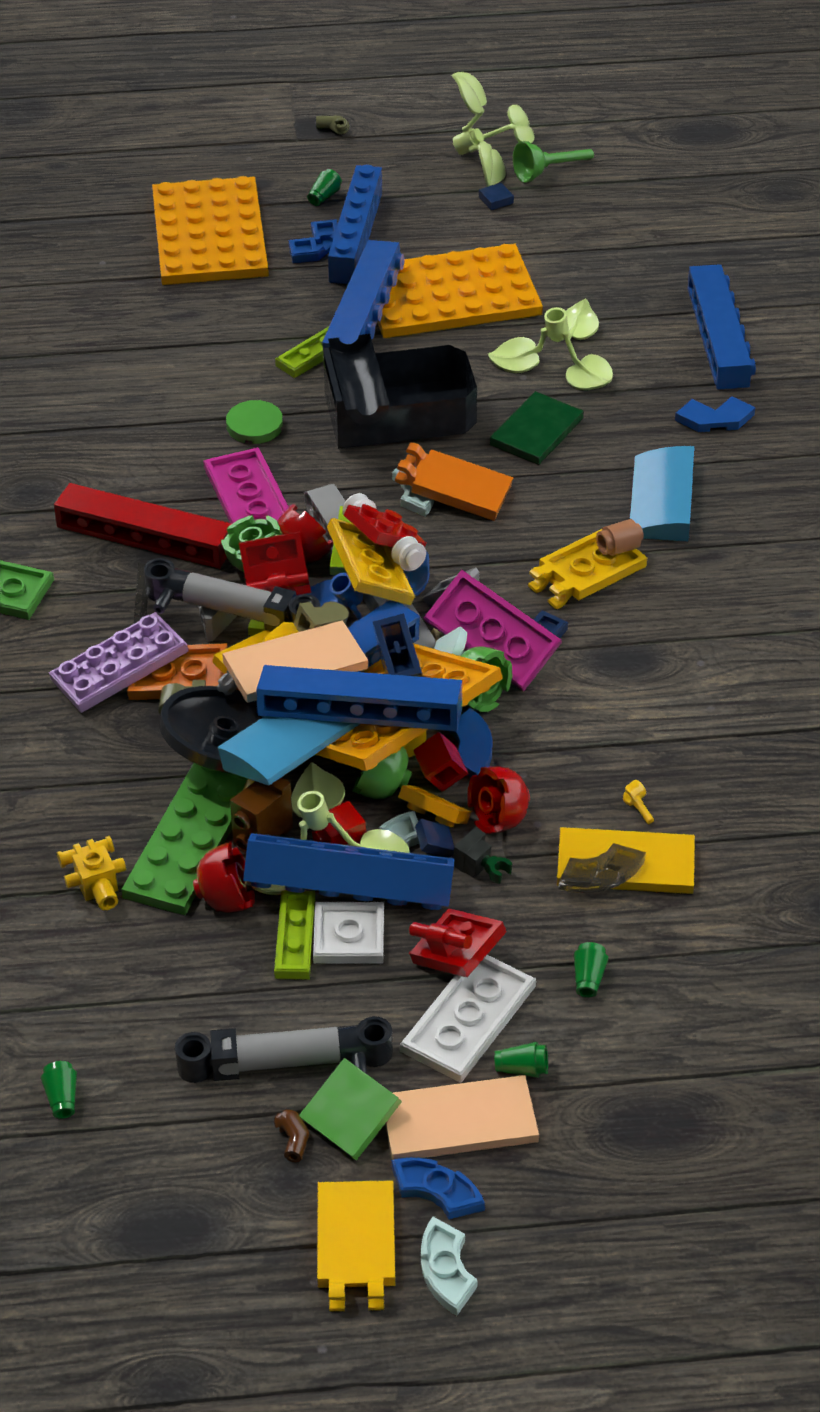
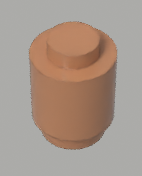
[596,519,644,556]

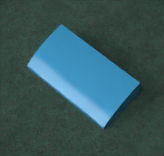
[630,446,694,542]
[218,716,360,785]

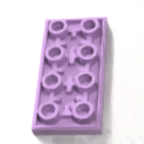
[49,612,189,713]

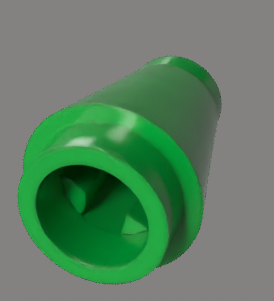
[307,169,342,206]
[574,942,608,998]
[494,1041,549,1078]
[41,1061,77,1119]

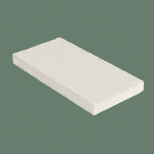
[400,955,536,1083]

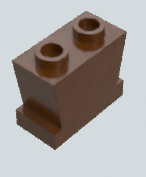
[230,778,293,854]

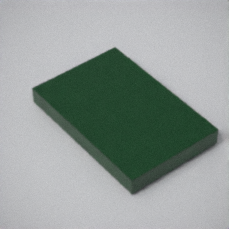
[490,391,584,465]

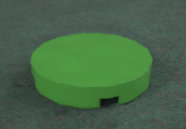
[226,400,283,444]

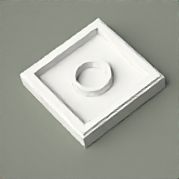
[313,902,384,964]

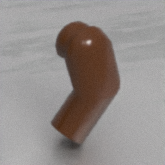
[274,1109,309,1162]

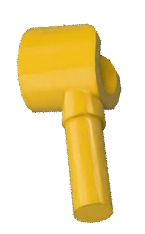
[623,780,654,824]

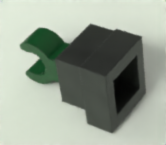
[453,827,512,884]

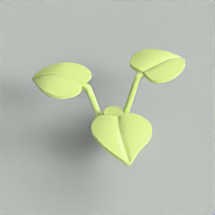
[451,72,534,187]
[488,298,613,390]
[252,762,410,895]

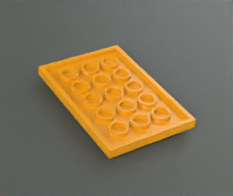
[152,176,269,285]
[377,244,543,338]
[315,643,503,771]

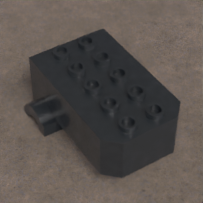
[323,334,477,449]

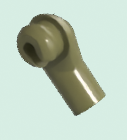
[316,116,350,135]

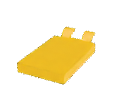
[528,529,648,609]
[317,1181,395,1311]

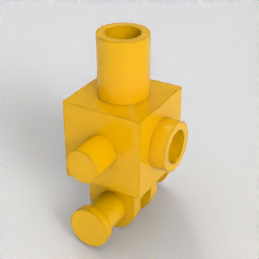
[57,836,127,910]

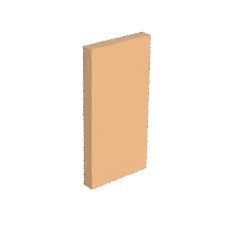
[223,620,368,703]
[385,1075,539,1160]

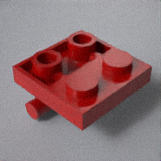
[239,531,311,595]
[409,909,507,978]

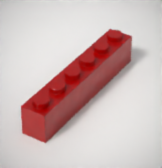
[54,483,232,569]

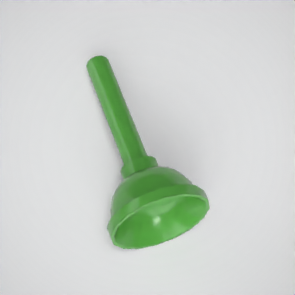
[513,141,594,183]

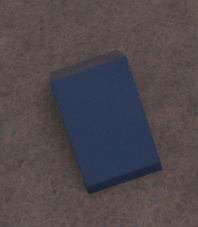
[373,613,422,676]

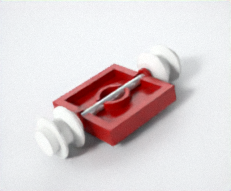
[343,493,427,571]

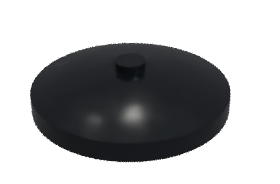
[159,686,263,773]

